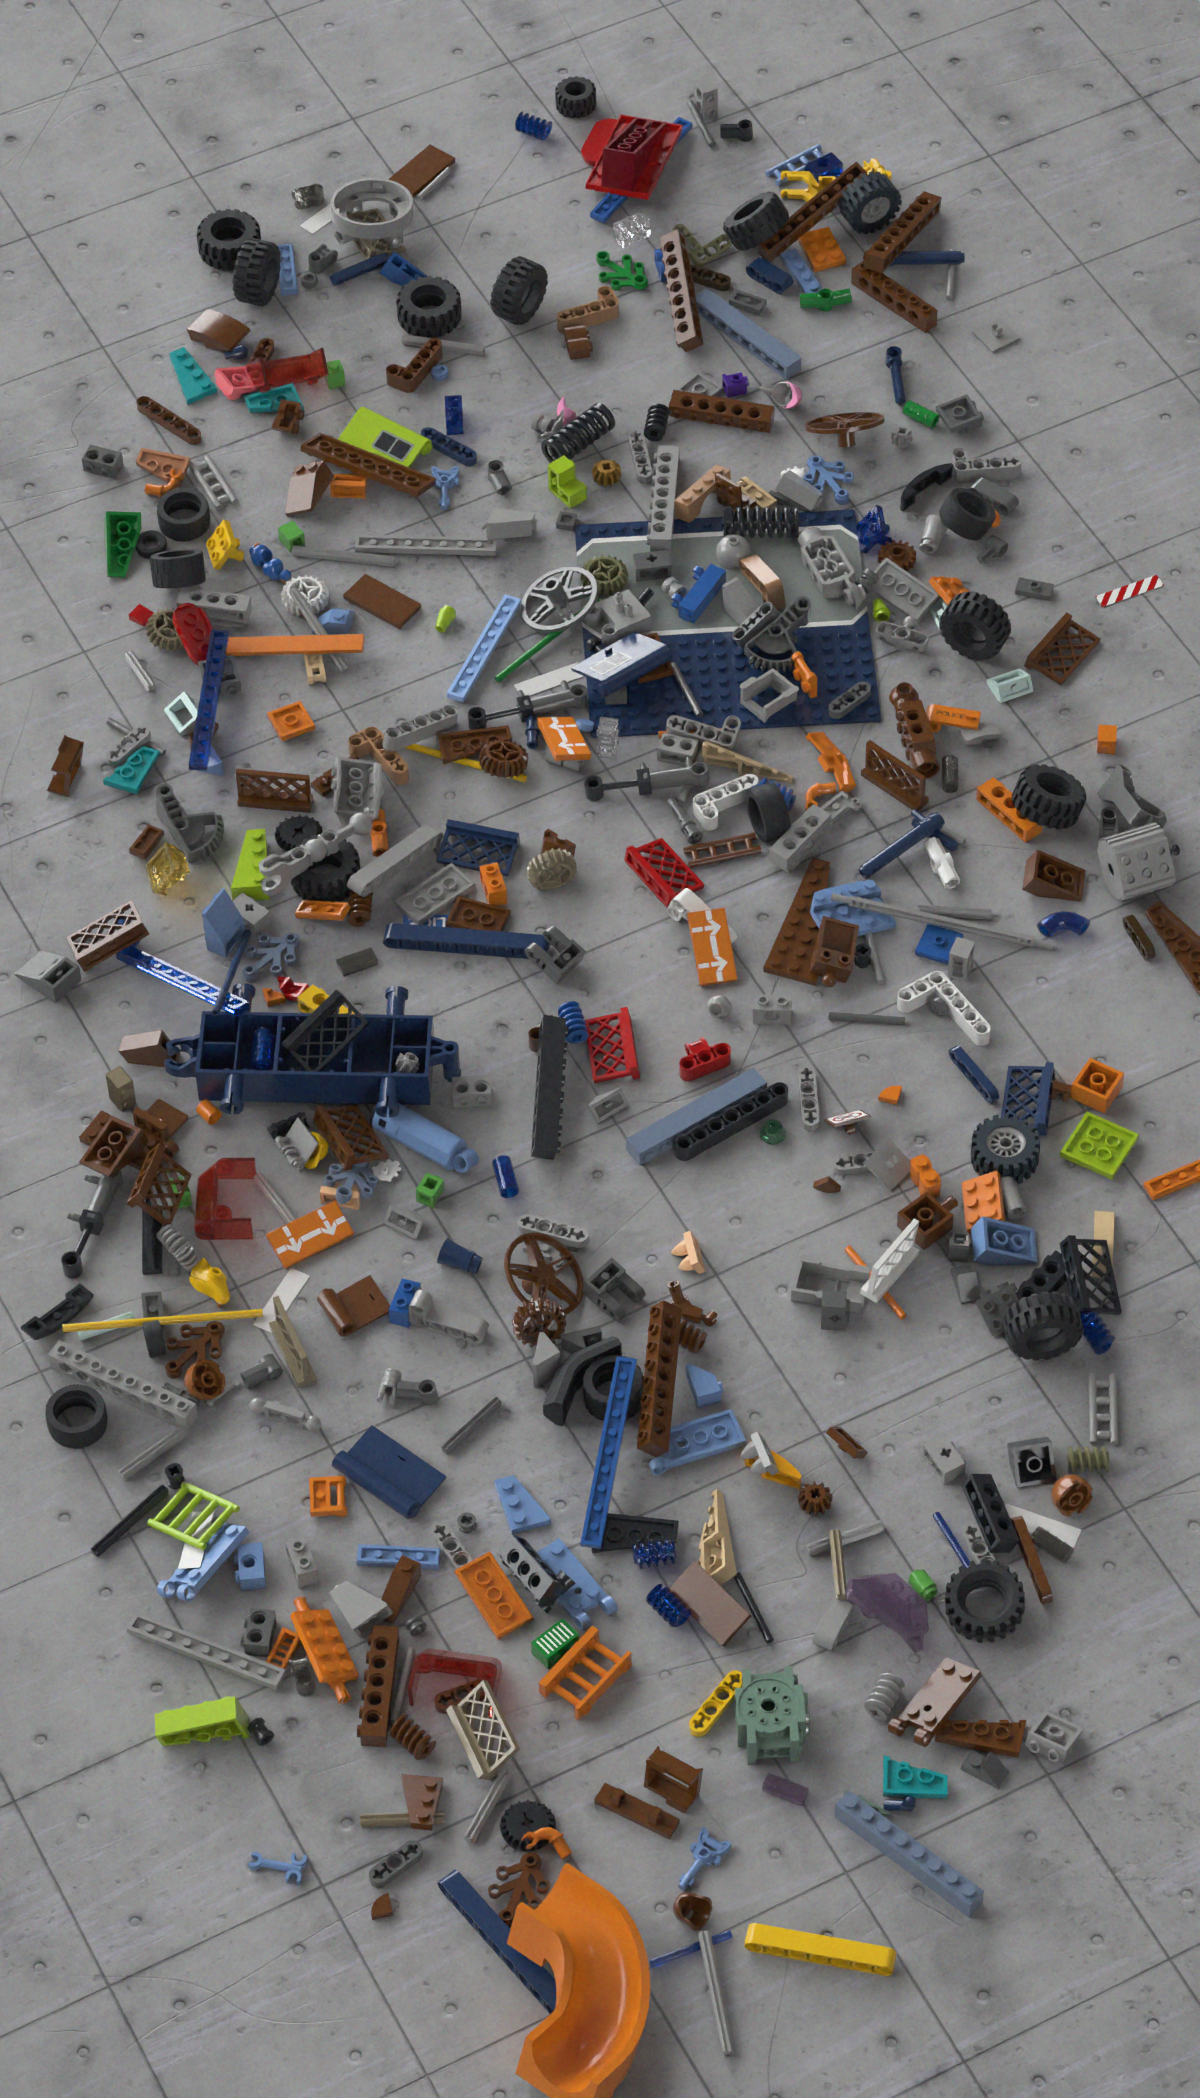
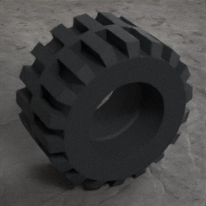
[555,76,596,118]

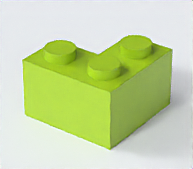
[548,455,587,509]

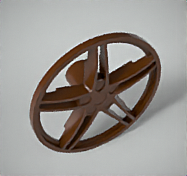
[805,412,885,447]
[504,1233,584,1315]

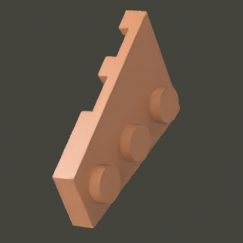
[136,448,191,488]

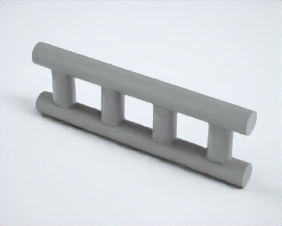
[189,455,238,510]
[1089,1373,1119,1446]

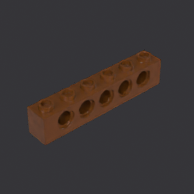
[851,261,938,333]
[669,390,775,433]
[357,1625,400,1747]

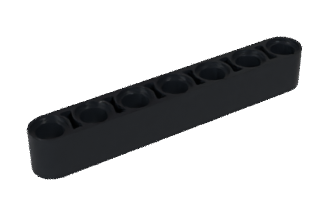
[676,1082,788,1161]

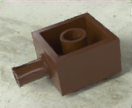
[897,1191,958,1250]

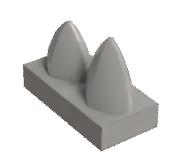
[740,1432,779,1476]

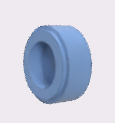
[431,364,448,381]
[576,719,594,732]

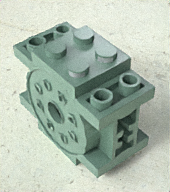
[735,1666,810,1765]

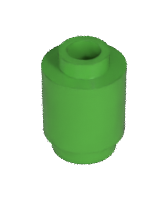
[908,1569,938,1601]

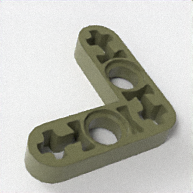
[671,224,732,267]

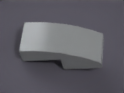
[958,722,1001,745]

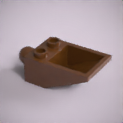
[809,916,859,988]

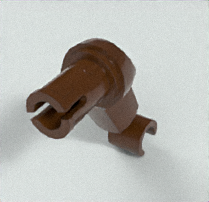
[667,1280,718,1327]

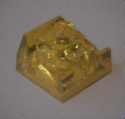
[145,842,190,896]

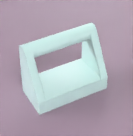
[986,668,1034,703]
[164,692,207,736]

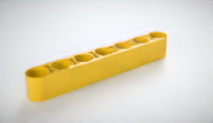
[744,1923,897,1976]

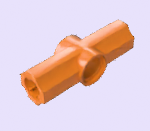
[370,807,389,857]

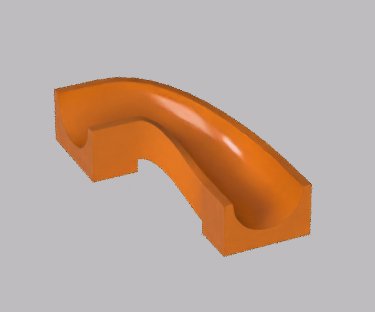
[507,1863,650,2098]

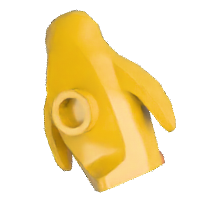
[189,1258,230,1308]

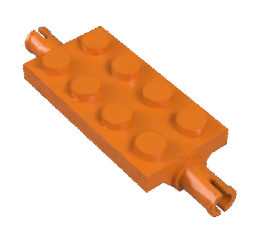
[290,1596,359,1704]

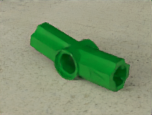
[800,288,852,311]

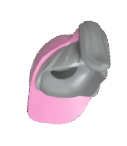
[760,381,802,408]
[541,397,576,439]

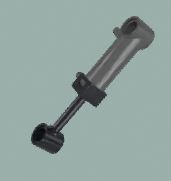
[468,680,588,730]
[584,757,710,801]
[61,1170,123,1278]

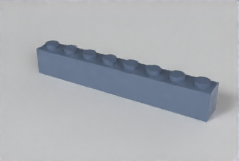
[696,288,801,380]
[626,1068,767,1165]
[835,1790,984,1918]

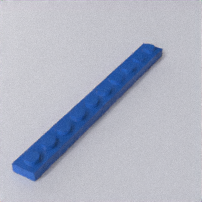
[590,117,692,223]
[580,1356,637,1549]

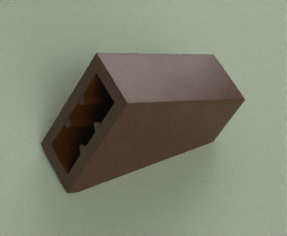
[119,1030,180,1067]

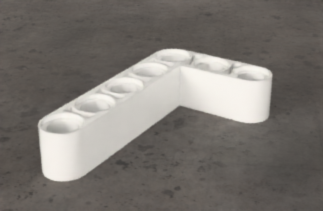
[897,971,991,1046]

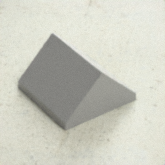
[532,1332,561,1388]

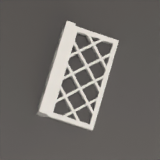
[860,1219,919,1303]

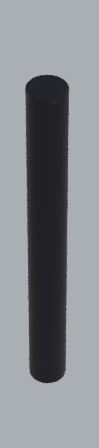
[734,1572,774,1644]

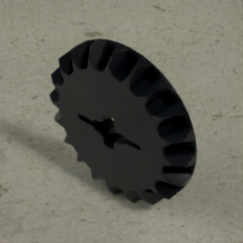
[275,814,323,852]
[500,1799,556,1851]

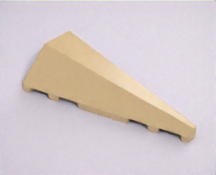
[702,741,794,783]
[696,1489,737,1585]

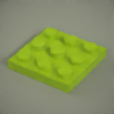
[1060,1111,1139,1180]

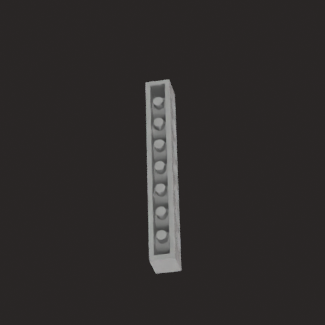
[647,445,680,553]
[48,1340,198,1432]

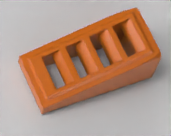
[266,1627,301,1670]

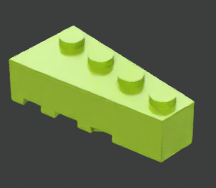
[154,1696,250,1746]

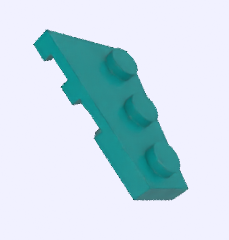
[244,383,304,413]
[103,746,160,794]
[883,1755,948,1799]

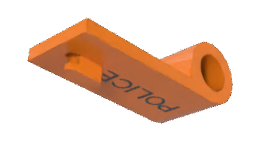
[926,704,981,733]

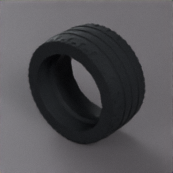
[157,488,210,541]
[939,488,996,541]
[745,783,791,842]
[45,1384,108,1449]

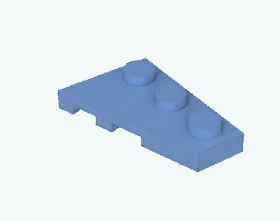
[494,1475,551,1534]

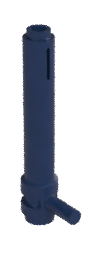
[890,251,965,266]
[858,809,945,878]

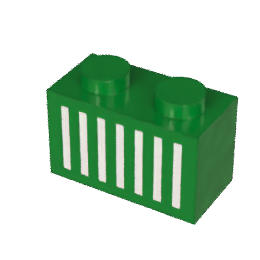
[531,1618,579,1669]

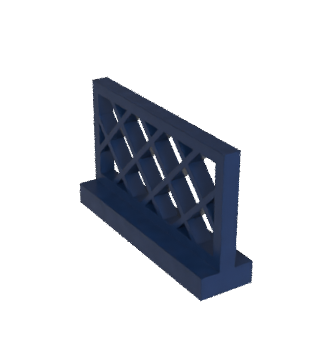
[436,819,520,877]
[1001,1062,1056,1135]

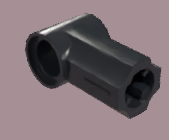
[720,119,753,142]

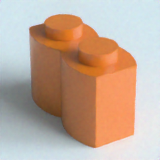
[910,1154,941,1198]

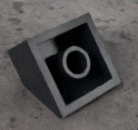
[1007,1437,1057,1488]

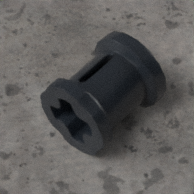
[854,943,871,969]
[165,1463,185,1489]
[247,1717,274,1746]

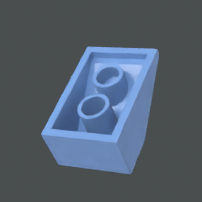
[971,1216,1037,1266]

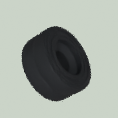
[143,1320,166,1358]

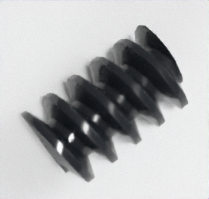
[644,403,670,442]

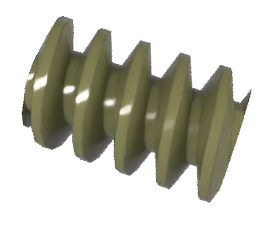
[1067,1446,1109,1473]

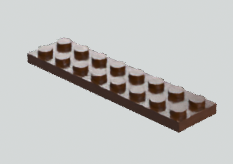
[300,433,436,497]

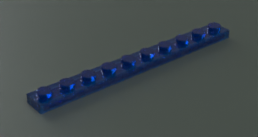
[188,629,230,771]
[116,945,250,1016]

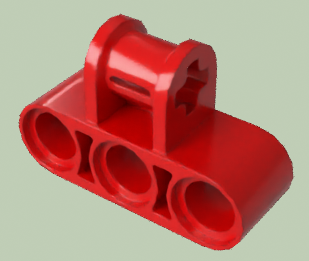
[679,1037,731,1081]

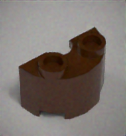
[271,399,305,434]
[541,829,576,858]

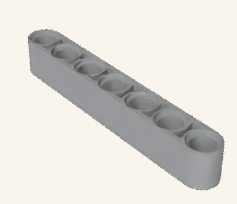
[347,824,443,897]

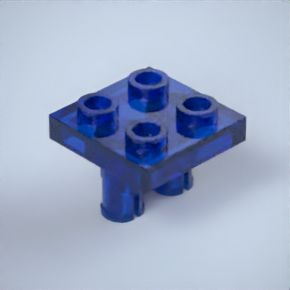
[855,505,892,554]

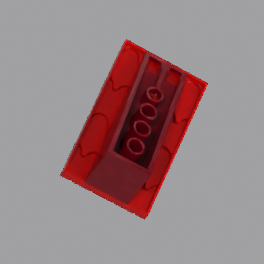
[585,114,683,200]

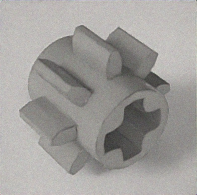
[891,426,913,448]
[395,1052,420,1074]

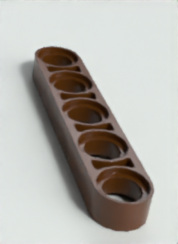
[136,396,202,445]
[1011,1516,1053,1604]

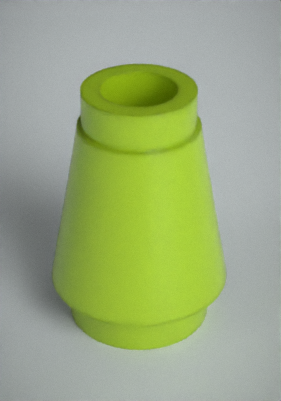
[872,598,891,623]
[435,605,456,633]

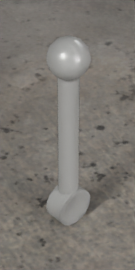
[206,1379,240,1406]

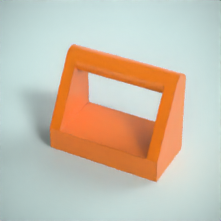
[330,474,368,499]

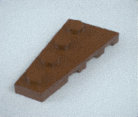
[437,725,512,765]
[935,1720,1027,1758]

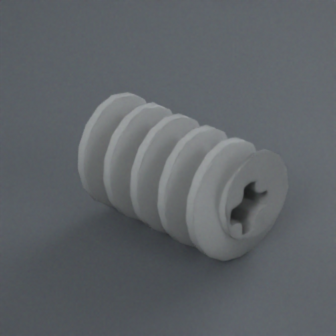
[864,1673,905,1721]

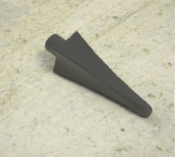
[769,490,813,512]

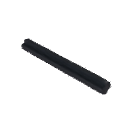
[91,1485,169,1557]

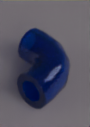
[1037,911,1090,937]

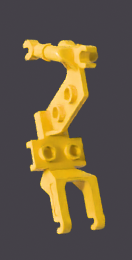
[781,159,892,202]

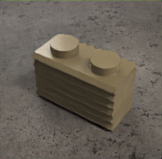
[106,1066,136,1111]

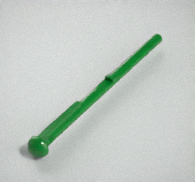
[495,598,600,682]

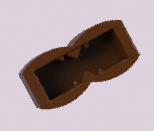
[564,325,593,360]

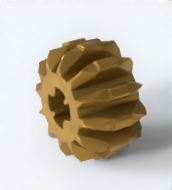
[592,458,622,488]

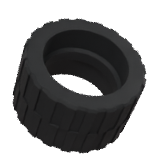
[150,549,206,589]
[583,1355,644,1421]

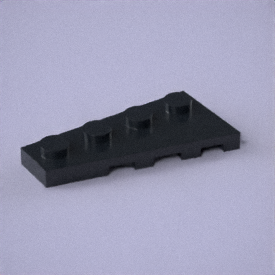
[592,1513,679,1553]

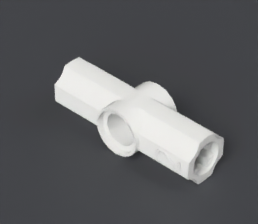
[924,837,960,889]

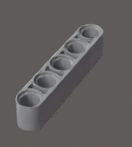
[383,705,459,752]

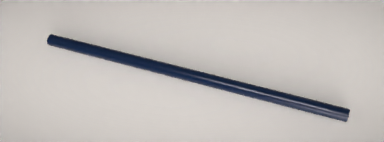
[212,929,251,1016]

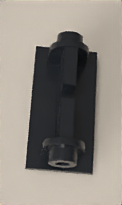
[267,1112,310,1142]

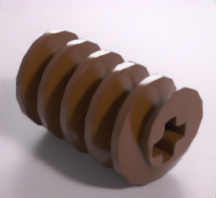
[347,890,373,927]
[679,1317,707,1353]
[390,1714,436,1760]

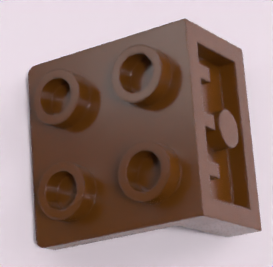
[715,473,757,515]
[133,1099,188,1141]

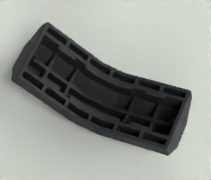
[543,1336,622,1426]

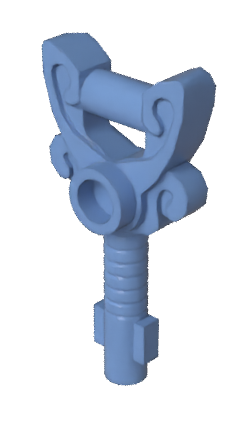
[432,466,459,510]
[678,1827,732,1891]

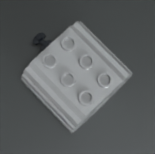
[1097,822,1180,901]

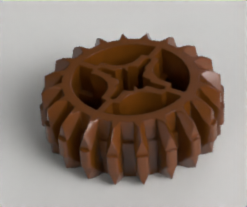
[479,740,528,779]
[512,1296,567,1348]

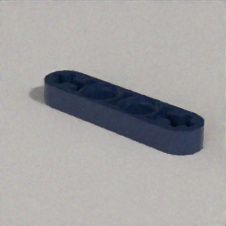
[329,252,389,286]
[421,427,477,467]
[948,1045,999,1103]

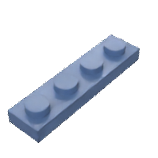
[780,248,823,294]

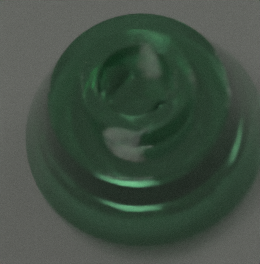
[759,1119,786,1145]

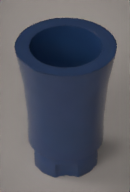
[437,1238,483,1274]

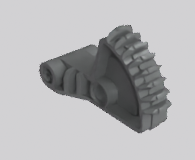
[744,596,811,673]
[1097,764,1167,829]
[156,784,224,863]

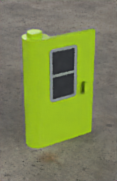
[338,406,433,468]

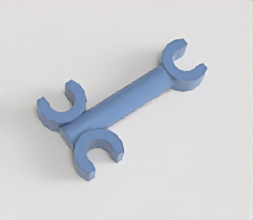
[248,1852,307,1886]

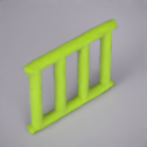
[147,1482,240,1550]

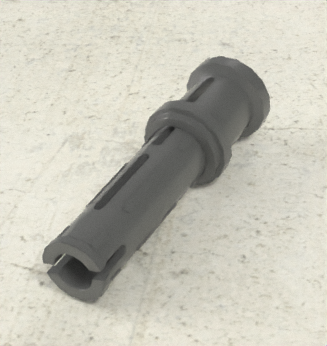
[667,797,703,844]

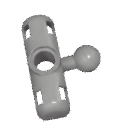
[876,616,929,653]

